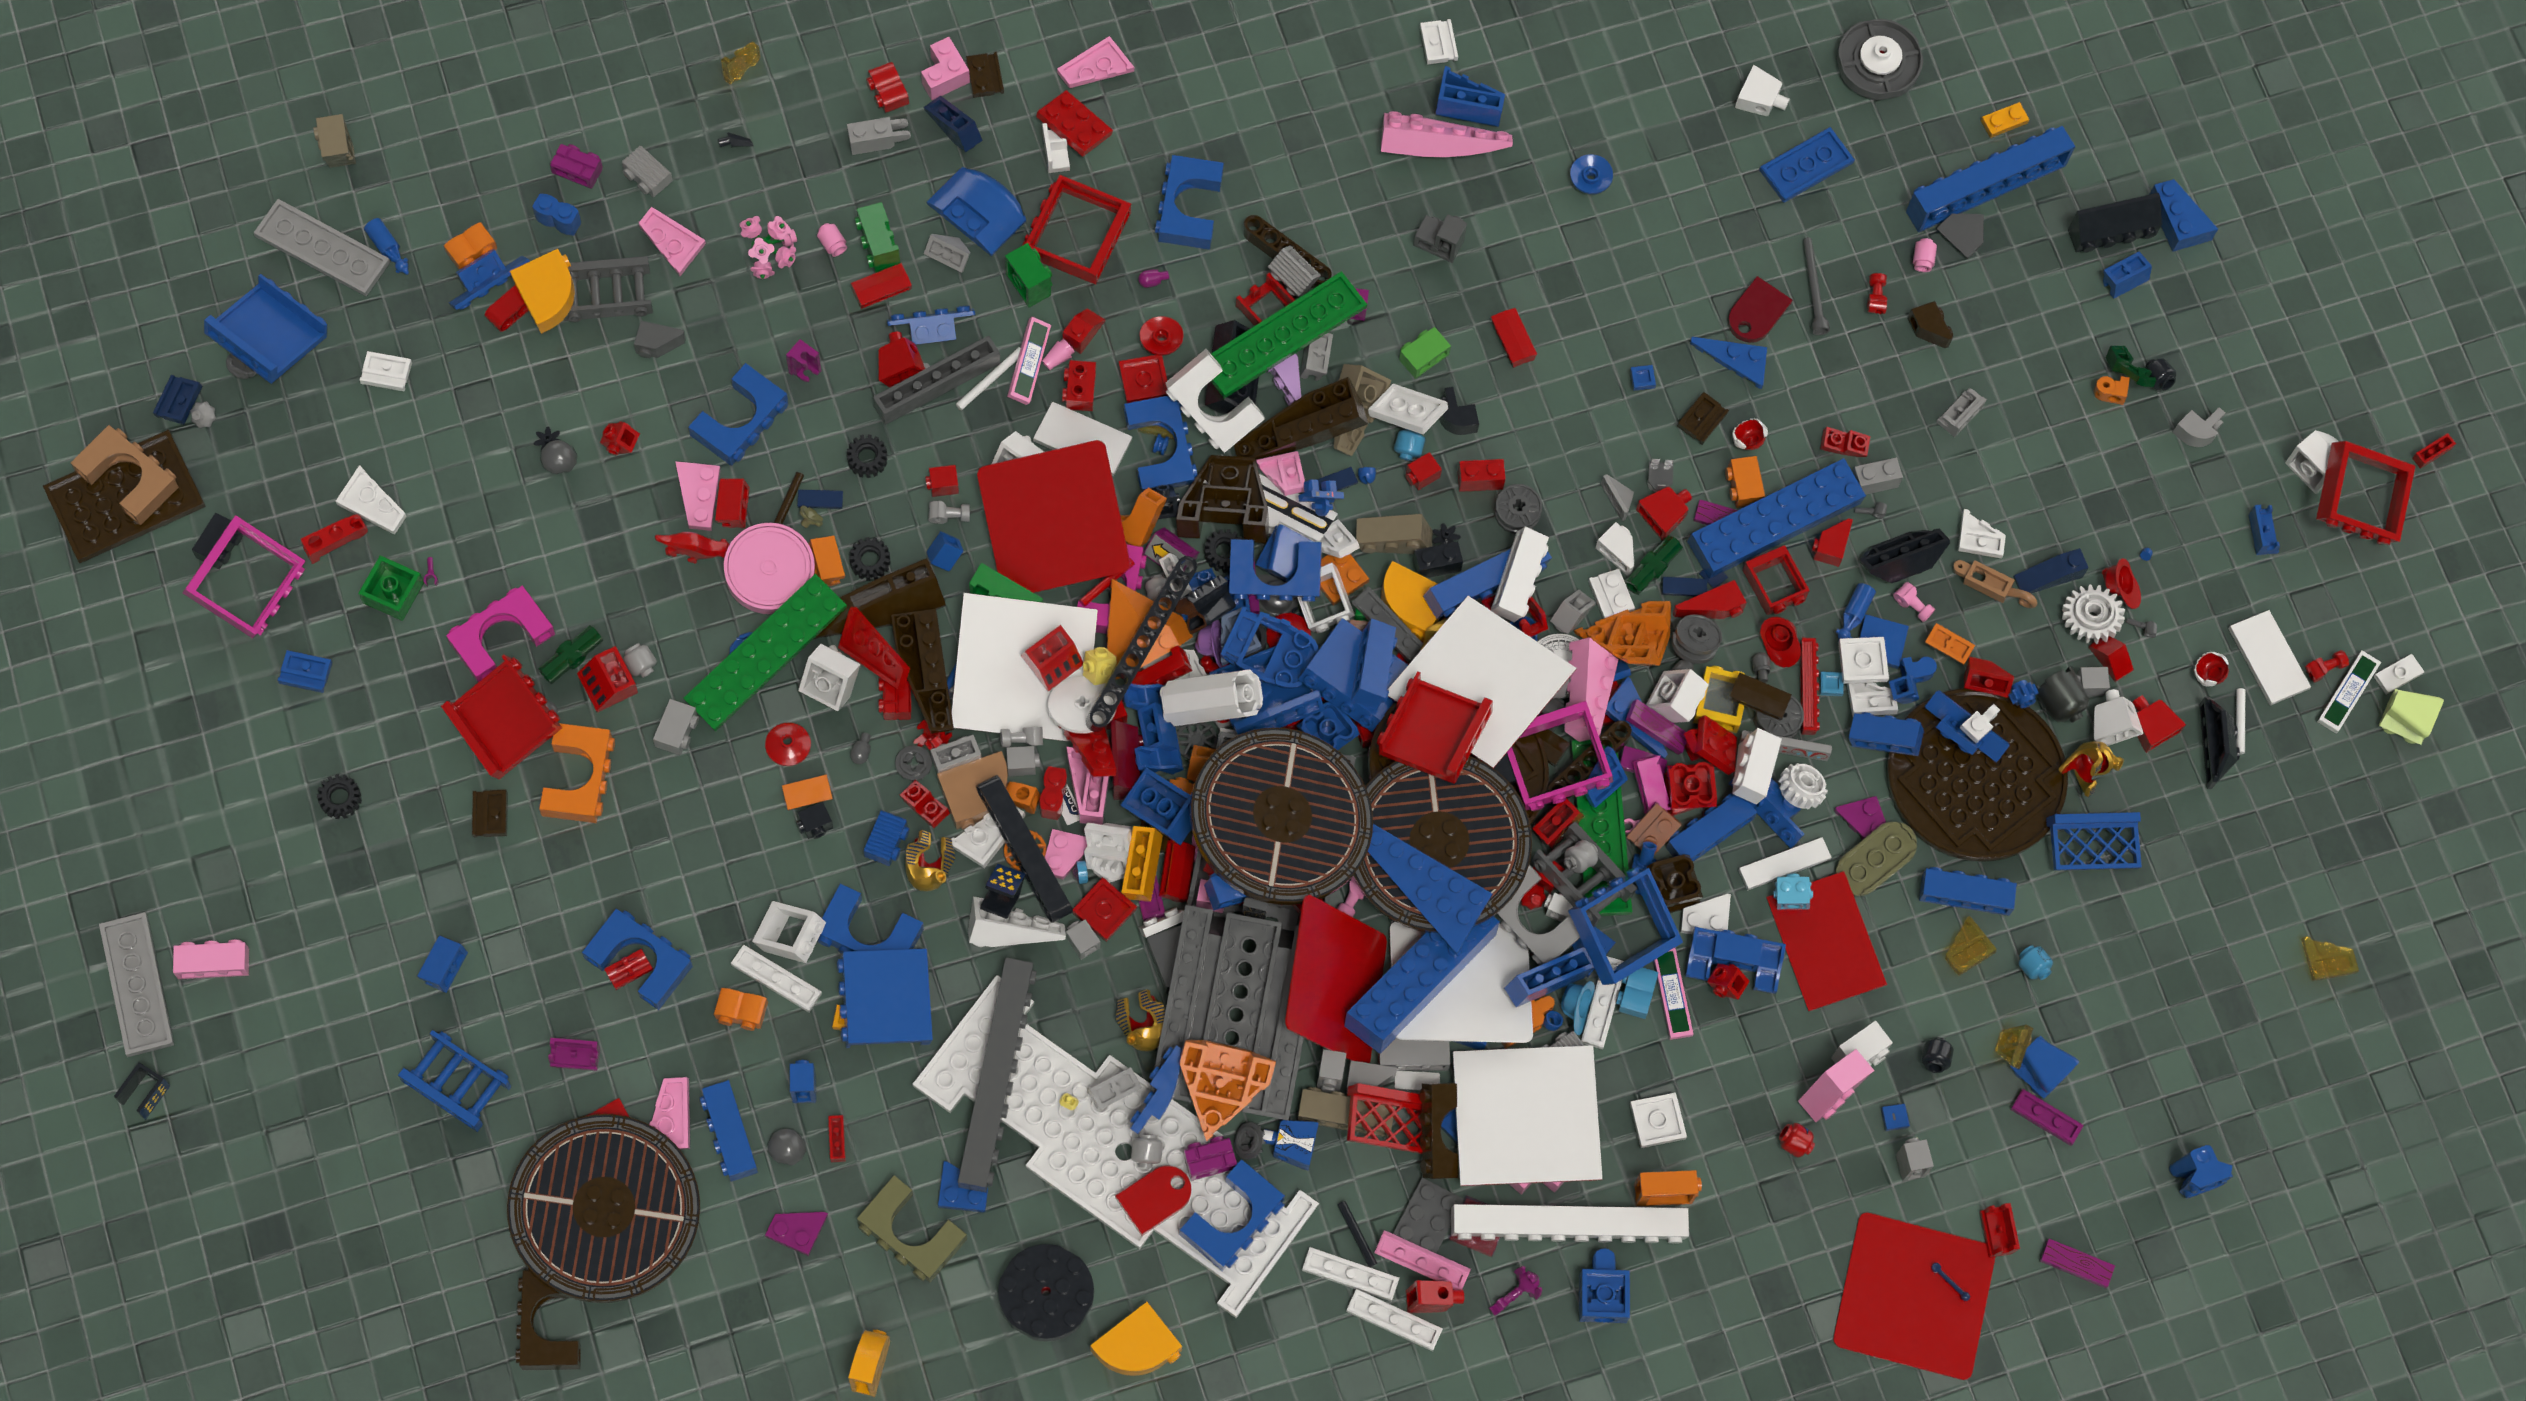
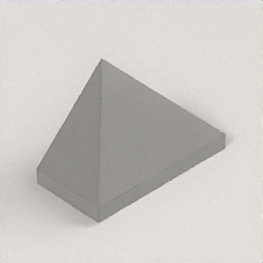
[924,234,970,273]
[1601,475,1634,521]

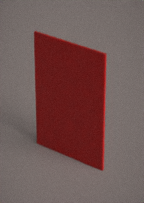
[1766,871,1887,1011]

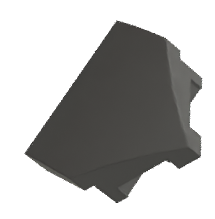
[1937,214,1984,259]

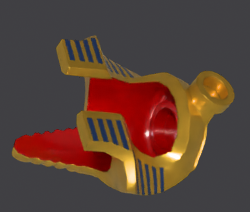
[2058,742,2124,797]
[905,830,955,891]
[1116,989,1165,1051]

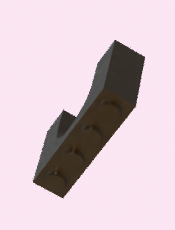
[516,1270,581,1370]

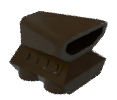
[1646,854,1703,913]

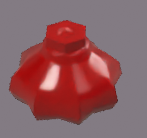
[1521,884,1546,910]

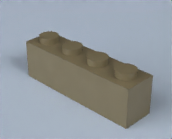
[1297,1087,1395,1137]

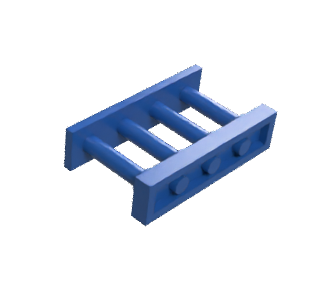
[398,1030,511,1132]

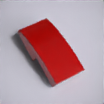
[1820,427,1871,457]
[900,780,950,828]

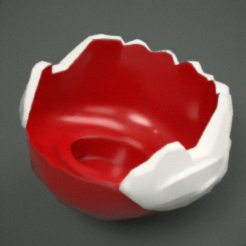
[1732,418,1768,451]
[2194,652,2229,687]

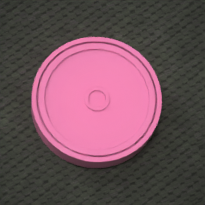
[724,523,815,614]

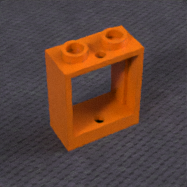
[1634,1170,1702,1207]

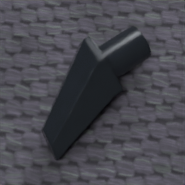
[718,132,753,148]

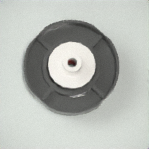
[1836,18,1923,100]

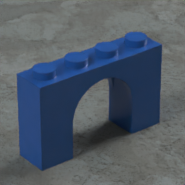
[1155,155,1224,250]
[688,363,788,466]
[1123,396,1197,493]
[1229,539,1322,602]
[817,884,924,954]
[582,909,693,1010]
[1179,1159,1285,1272]

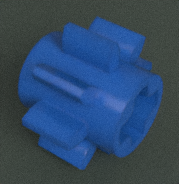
[2009,680,2039,708]

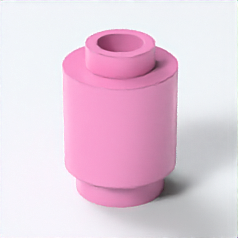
[817,223,847,257]
[1913,238,1937,272]

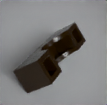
[1419,1083,1458,1179]

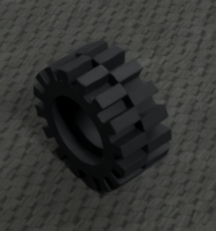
[847,434,888,478]
[1204,529,1243,573]
[849,537,891,581]
[317,774,362,819]

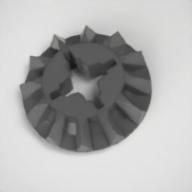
[895,745,932,782]
[1234,1122,1266,1160]

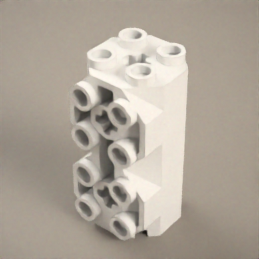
[1160,669,1263,726]

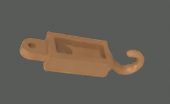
[1953,560,2037,608]

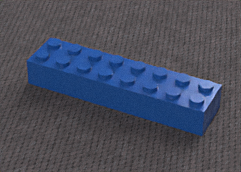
[1906,126,2075,233]
[1687,458,1866,579]
[1344,917,1500,1054]

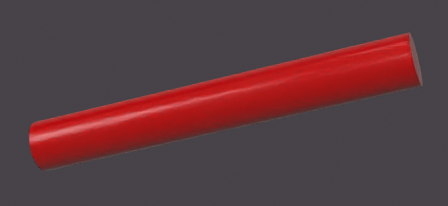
[1079,558,1135,607]

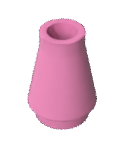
[1042,339,1075,370]

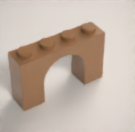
[71,425,179,525]

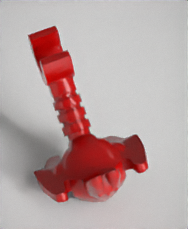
[914,719,953,750]

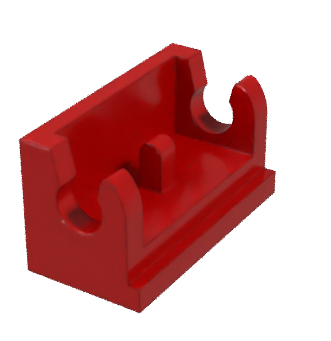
[715,479,750,529]
[1980,1203,2020,1257]

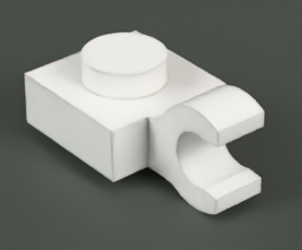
[1960,704,2000,744]

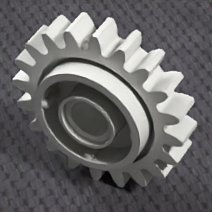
[2062,584,2125,644]

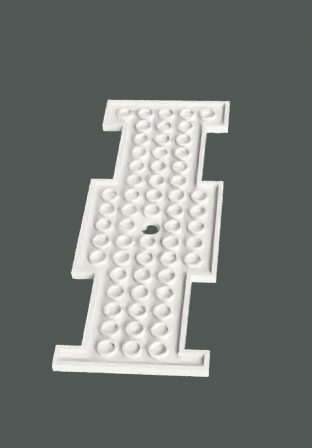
[913,975,1319,1318]

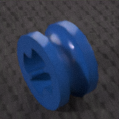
[1153,434,1170,456]

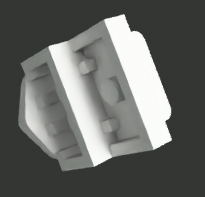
[1084,823,1133,883]

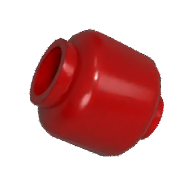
[1779,1123,1815,1158]

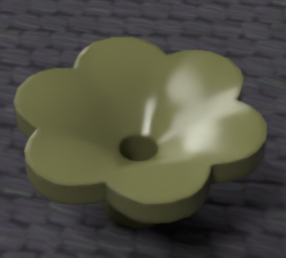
[800,505,823,528]

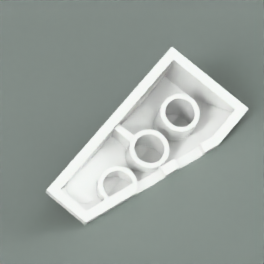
[968,896,1066,947]

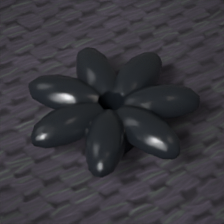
[533,427,560,450]
[1432,523,1461,545]

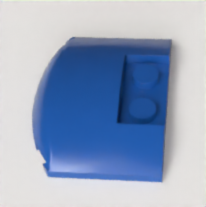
[927,167,1026,256]

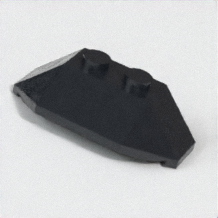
[1860,528,1950,583]
[2199,697,2240,789]

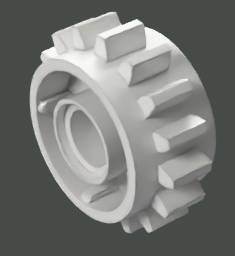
[1778,763,1828,809]

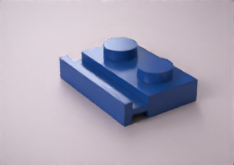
[277,650,332,693]

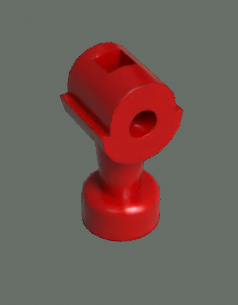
[1867,273,1887,314]
[2305,650,2349,683]

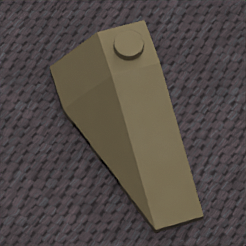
[1334,364,1391,456]

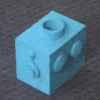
[1774,874,1813,909]

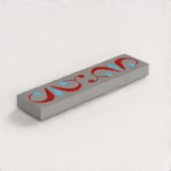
[1738,730,1832,761]

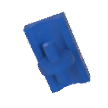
[1298,479,1344,516]

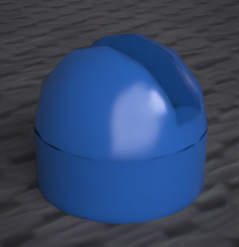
[1358,467,1376,484]
[1543,1011,1563,1031]

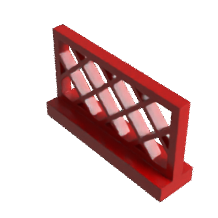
[1347,1083,1422,1154]

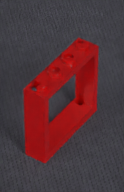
[1022,175,1131,285]
[2316,441,2415,546]

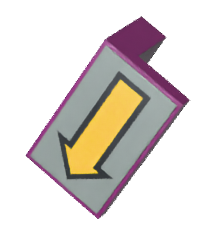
[1143,527,1200,572]

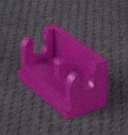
[786,339,821,382]
[548,1038,600,1071]

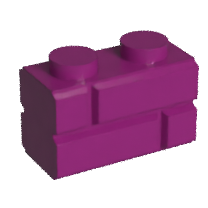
[550,144,603,189]
[1183,1136,1237,1181]

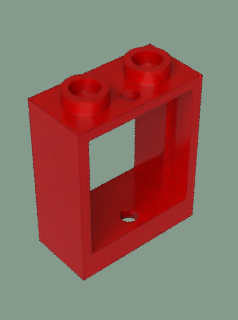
[1742,545,1810,615]

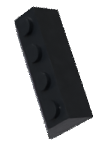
[2068,193,2162,253]
[1205,320,1259,414]

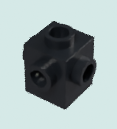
[1152,485,1180,519]

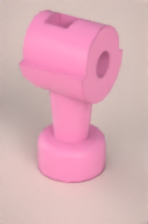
[1893,582,1936,622]
[1337,876,1365,917]

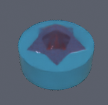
[1073,860,1088,884]

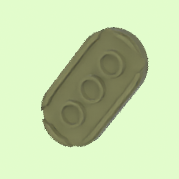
[1836,822,1917,896]

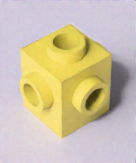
[1083,647,1117,685]

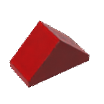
[2088,635,2134,682]

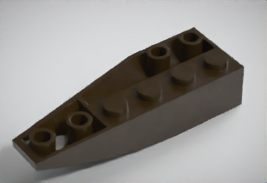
[1234,377,1368,460]
[814,558,946,639]
[891,609,954,734]

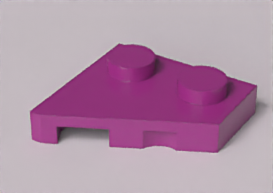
[1834,796,1886,840]
[765,1212,828,1256]

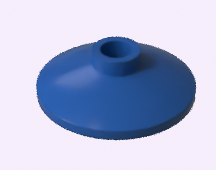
[1570,154,1613,194]

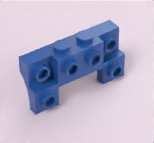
[1123,683,1184,774]
[1685,927,1786,994]

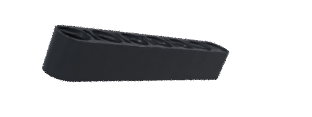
[976,775,1073,923]

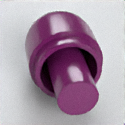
[1138,269,1169,288]

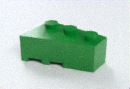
[854,202,900,273]
[969,563,1043,603]

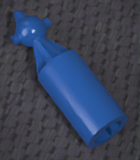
[364,218,409,275]
[1835,583,1876,641]

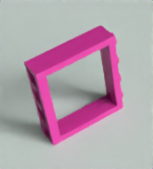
[183,515,305,638]
[1507,701,1613,811]

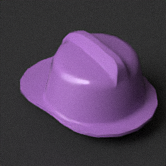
[1195,620,1223,668]

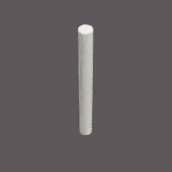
[956,347,1021,411]

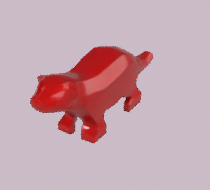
[655,532,730,564]

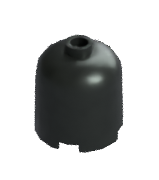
[2036,666,2089,723]

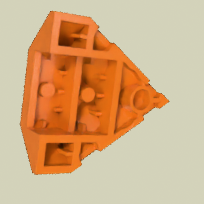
[1107,579,1193,680]
[1574,601,1671,666]
[1179,1040,1276,1141]

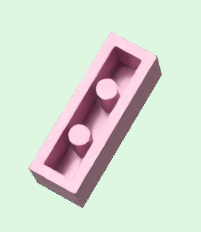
[173,940,249,979]

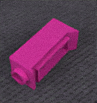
[1632,755,1671,814]

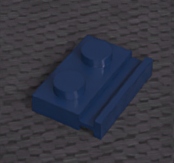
[153,375,203,425]

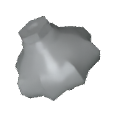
[190,401,216,428]

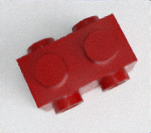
[1062,360,1096,411]

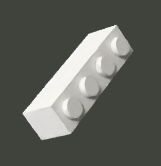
[1491,527,1549,622]

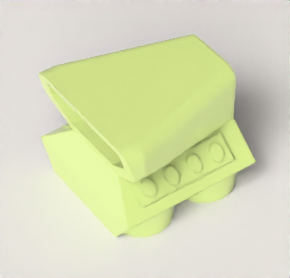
[2379,688,2444,745]

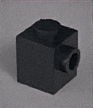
[796,802,833,839]

